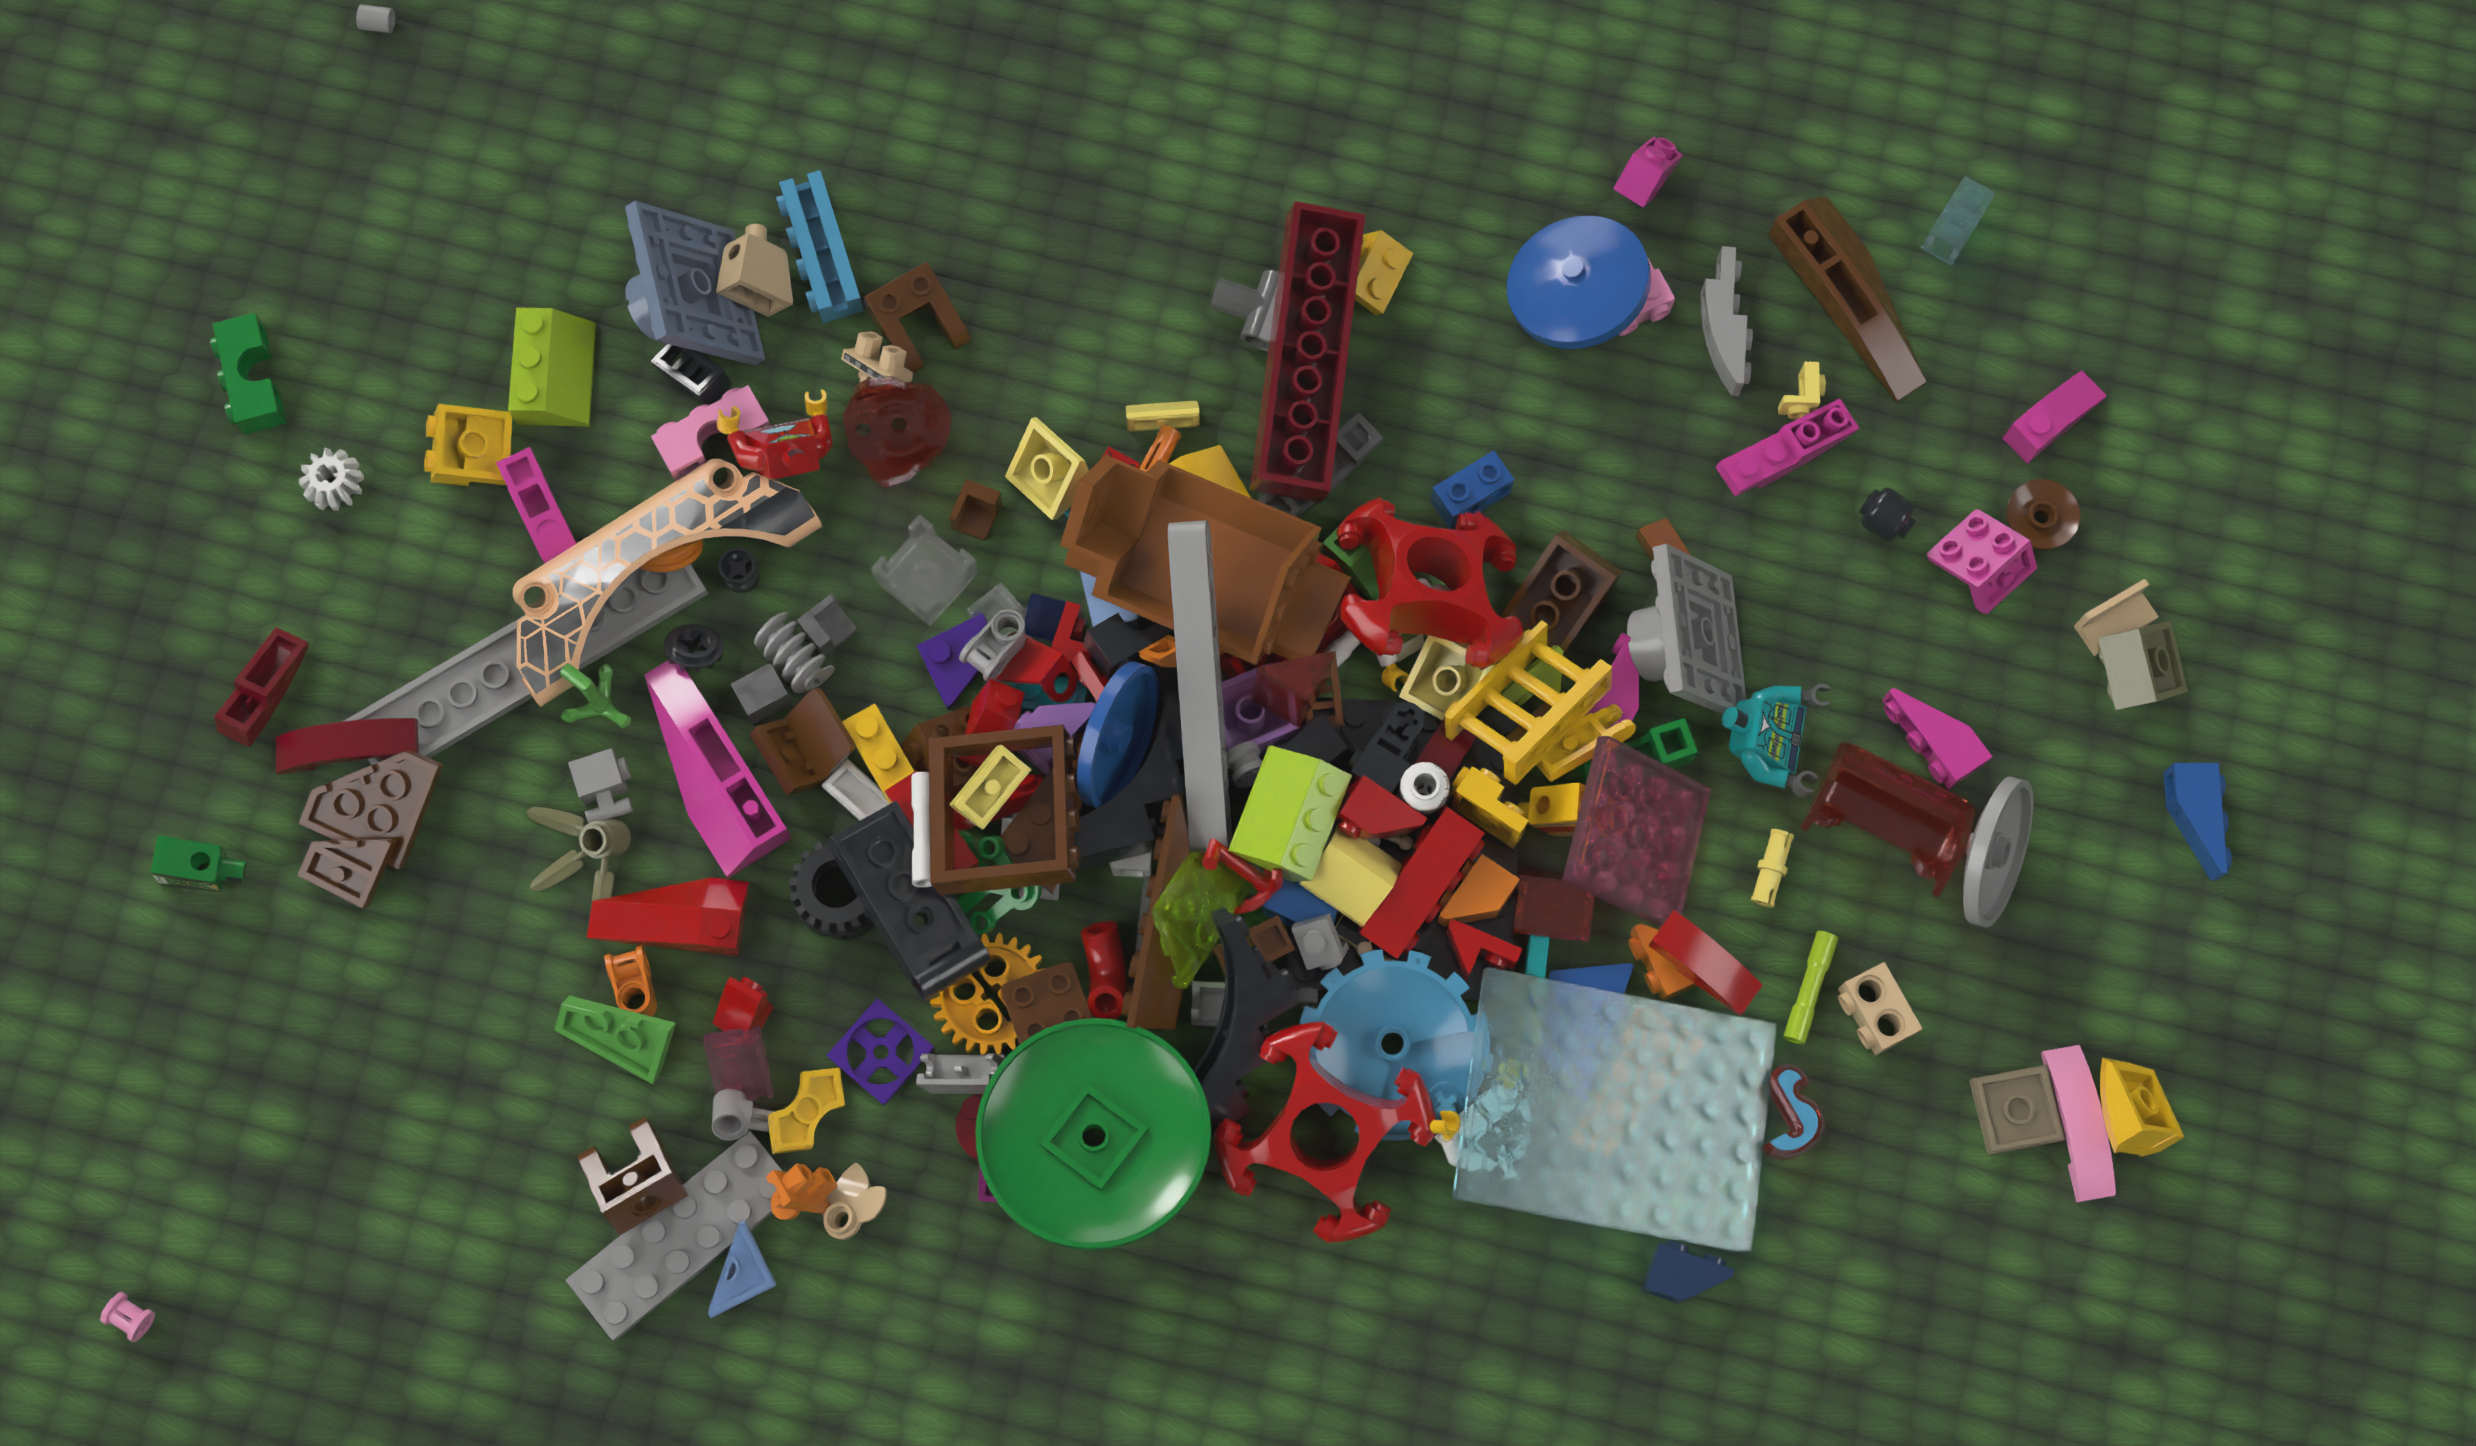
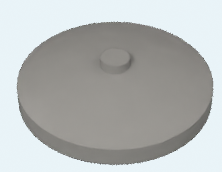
[1963,776,2034,927]

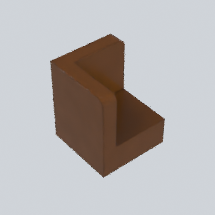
[949,479,1003,541]

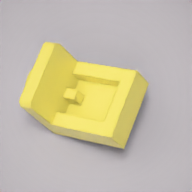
[1778,362,1826,419]

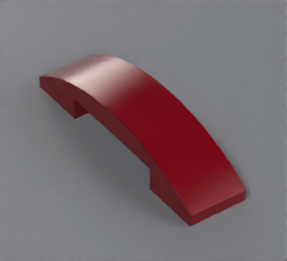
[276,718,419,775]

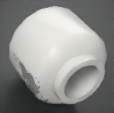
[1400,762,1450,814]

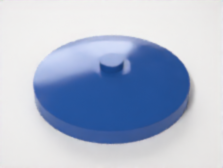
[1507,216,1651,349]
[1077,662,1160,809]

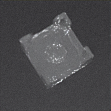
[871,514,978,626]

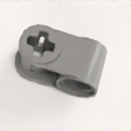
[959,609,1026,682]

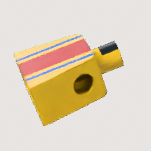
[1518,783,1613,836]

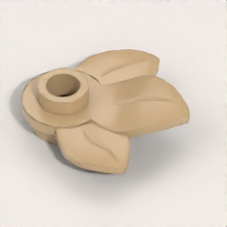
[822,1163,887,1240]

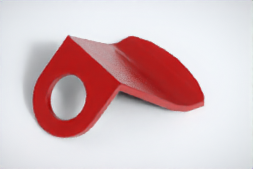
[995,631,1077,702]

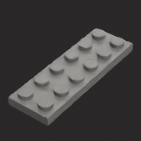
[566,1131,783,1342]

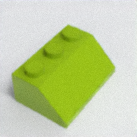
[508,308,597,427]
[1228,746,1352,882]

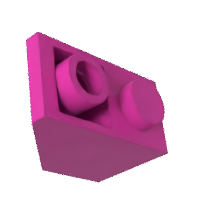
[1613,136,1683,207]

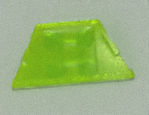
[1151,852,1253,989]

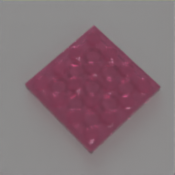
[1562,736,1711,927]

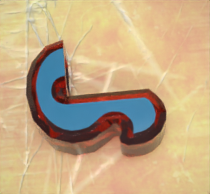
[1758,1064,1825,1162]

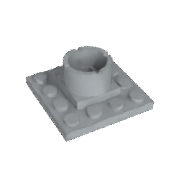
[1627,544,1747,714]

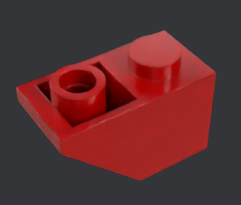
[712,976,774,1047]

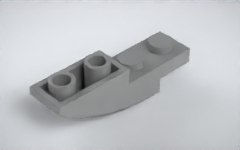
[1701,246,1753,396]

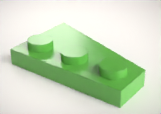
[554,995,676,1084]

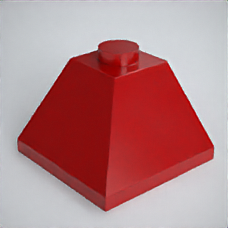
[1335,775,1427,840]

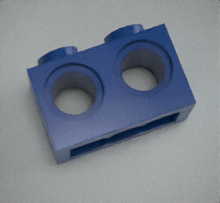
[1430,450,1514,530]

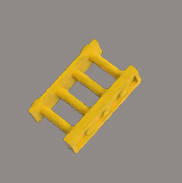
[1444,620,1612,785]

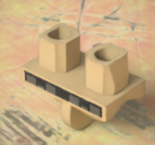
[841,331,913,397]

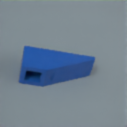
[2163,763,2232,881]

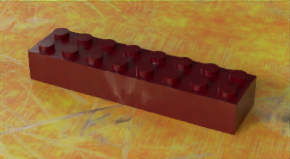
[1250,201,1366,503]

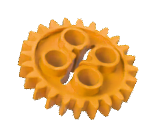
[930,933,1046,1055]

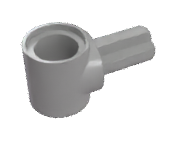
[712,1089,774,1141]

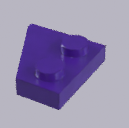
[916,613,988,710]

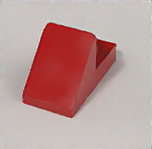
[1051,601,1088,677]
[1446,919,1522,981]

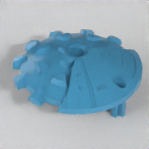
[1300,949,1489,1140]

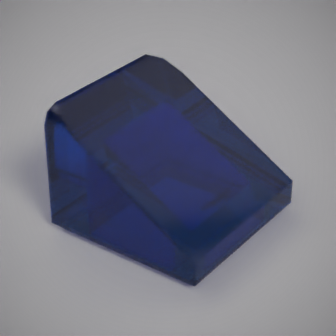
[1024,593,1066,642]

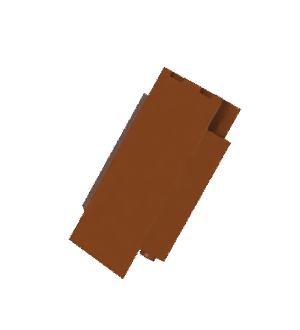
[1060,455,1351,668]

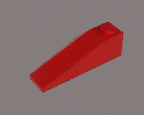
[587,877,749,957]

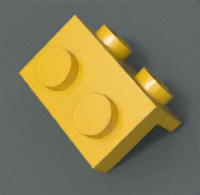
[1355,230,1413,315]

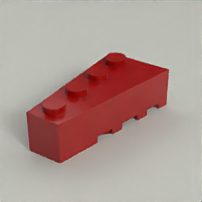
[1358,805,1485,959]

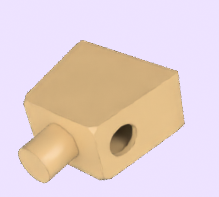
[716,224,793,317]

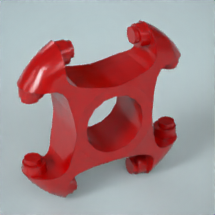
[1336,497,1524,670]
[1214,1021,1436,1243]

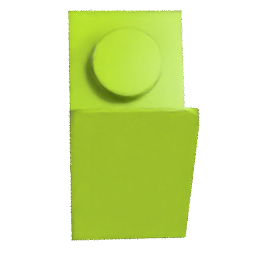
[1500,645,1563,706]

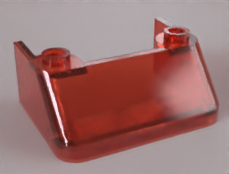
[1801,742,1975,897]

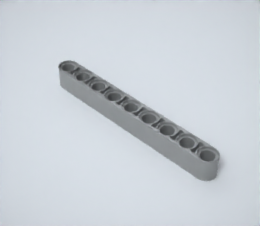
[1168,520,1233,861]

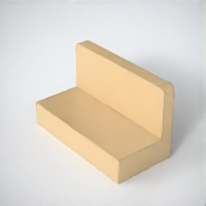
[2074,579,2159,656]

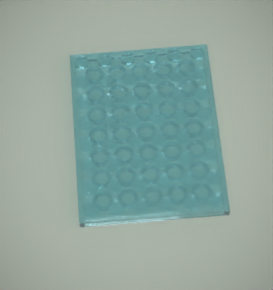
[1452,967,1777,1252]

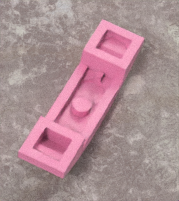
[2041,1045,2116,1202]

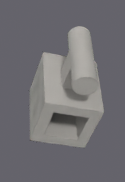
[568,748,633,823]

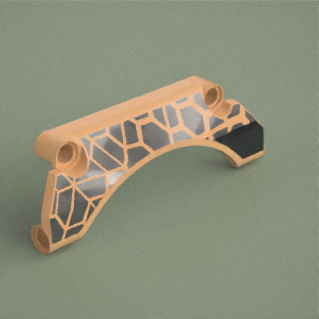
[513,458,822,707]

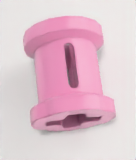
[100,1292,155,1343]

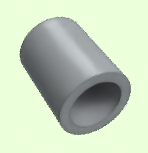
[356,4,395,33]

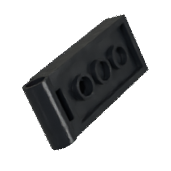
[826,801,991,1001]

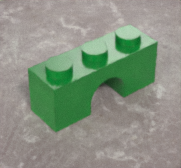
[210,312,287,435]
[1576,718,1698,793]

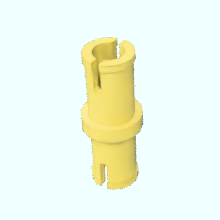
[1750,829,1794,908]

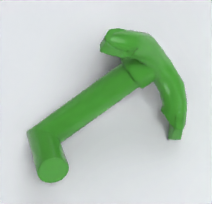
[560,663,631,728]

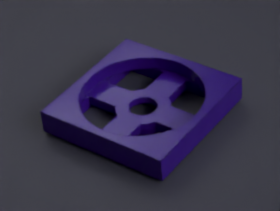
[826,998,935,1107]

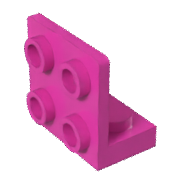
[1927,509,2037,615]

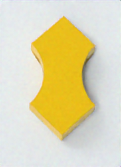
[767,1068,845,1154]

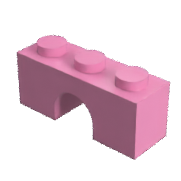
[651,385,770,481]

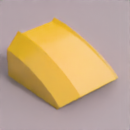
[2100,1057,2184,1157]

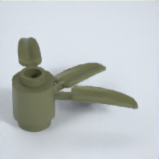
[526,807,631,906]

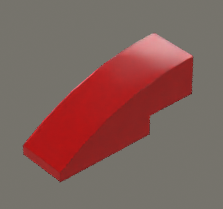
[1648,910,1763,1016]

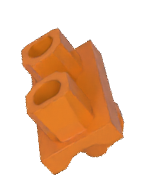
[765,1163,838,1220]

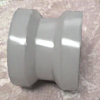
[1227,742,1263,788]

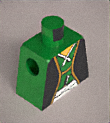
[150,835,247,892]

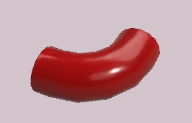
[1080,921,1127,1020]

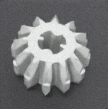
[298,448,364,511]

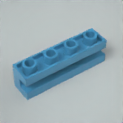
[776,170,864,323]

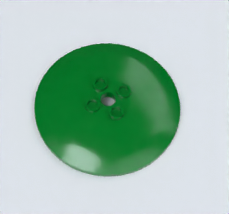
[975,1018,1211,1250]

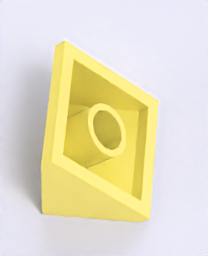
[1005,417,1089,520]
[1299,824,1402,927]

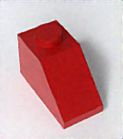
[959,678,1024,767]

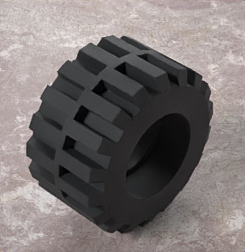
[789,841,872,940]

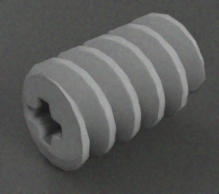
[754,612,835,694]

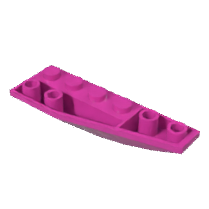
[644,660,792,878]

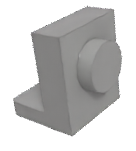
[1291,913,1349,970]

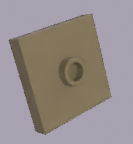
[1969,1065,2065,1155]

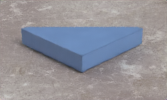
[708,1219,776,1318]

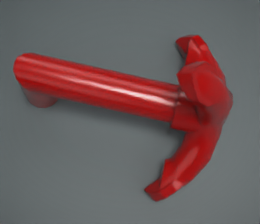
[1202,838,1283,914]

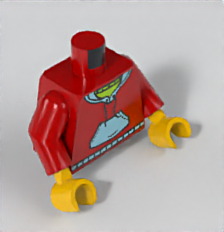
[717,390,833,479]

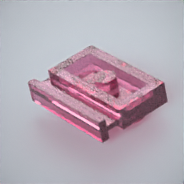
[703,1026,774,1101]

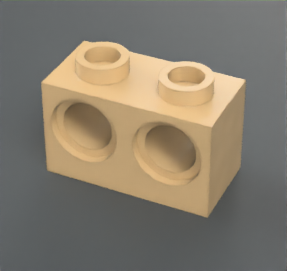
[1838,962,1922,1056]

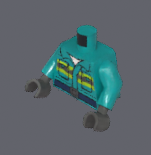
[1722,684,1831,798]

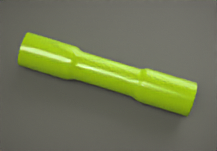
[1783,931,1839,1045]

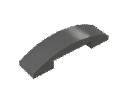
[1258,412,1383,518]

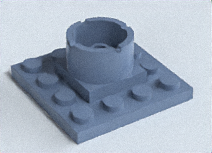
[625,200,765,365]

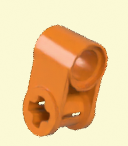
[604,944,657,1017]

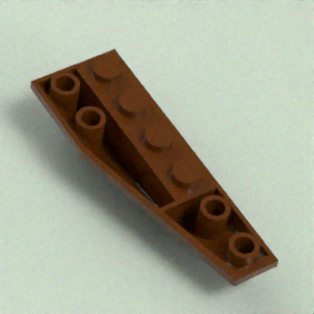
[1768,196,1927,403]
[1121,792,1195,1029]

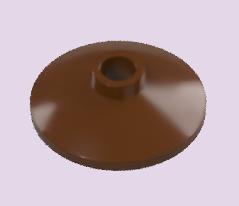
[2006,479,2080,550]

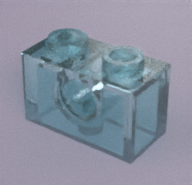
[1921,176,1996,266]

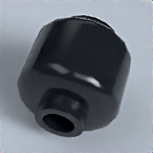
[1859,487,1916,542]

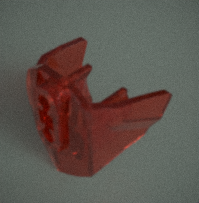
[843,377,952,487]

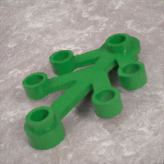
[957,829,1042,934]

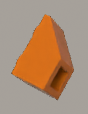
[1437,854,1520,927]
[1628,924,1697,1002]

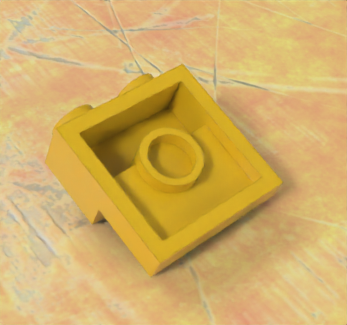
[424,404,512,486]
[1450,766,1528,849]

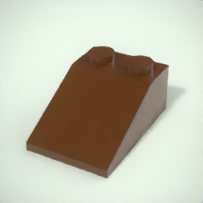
[1500,530,1624,656]

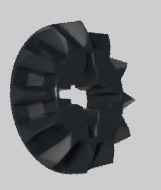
[664,624,724,673]

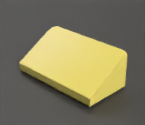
[1126,401,1200,432]
[950,745,1031,830]

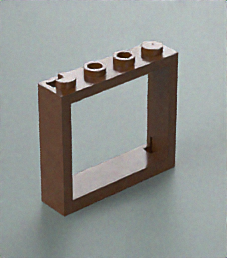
[929,724,1081,895]

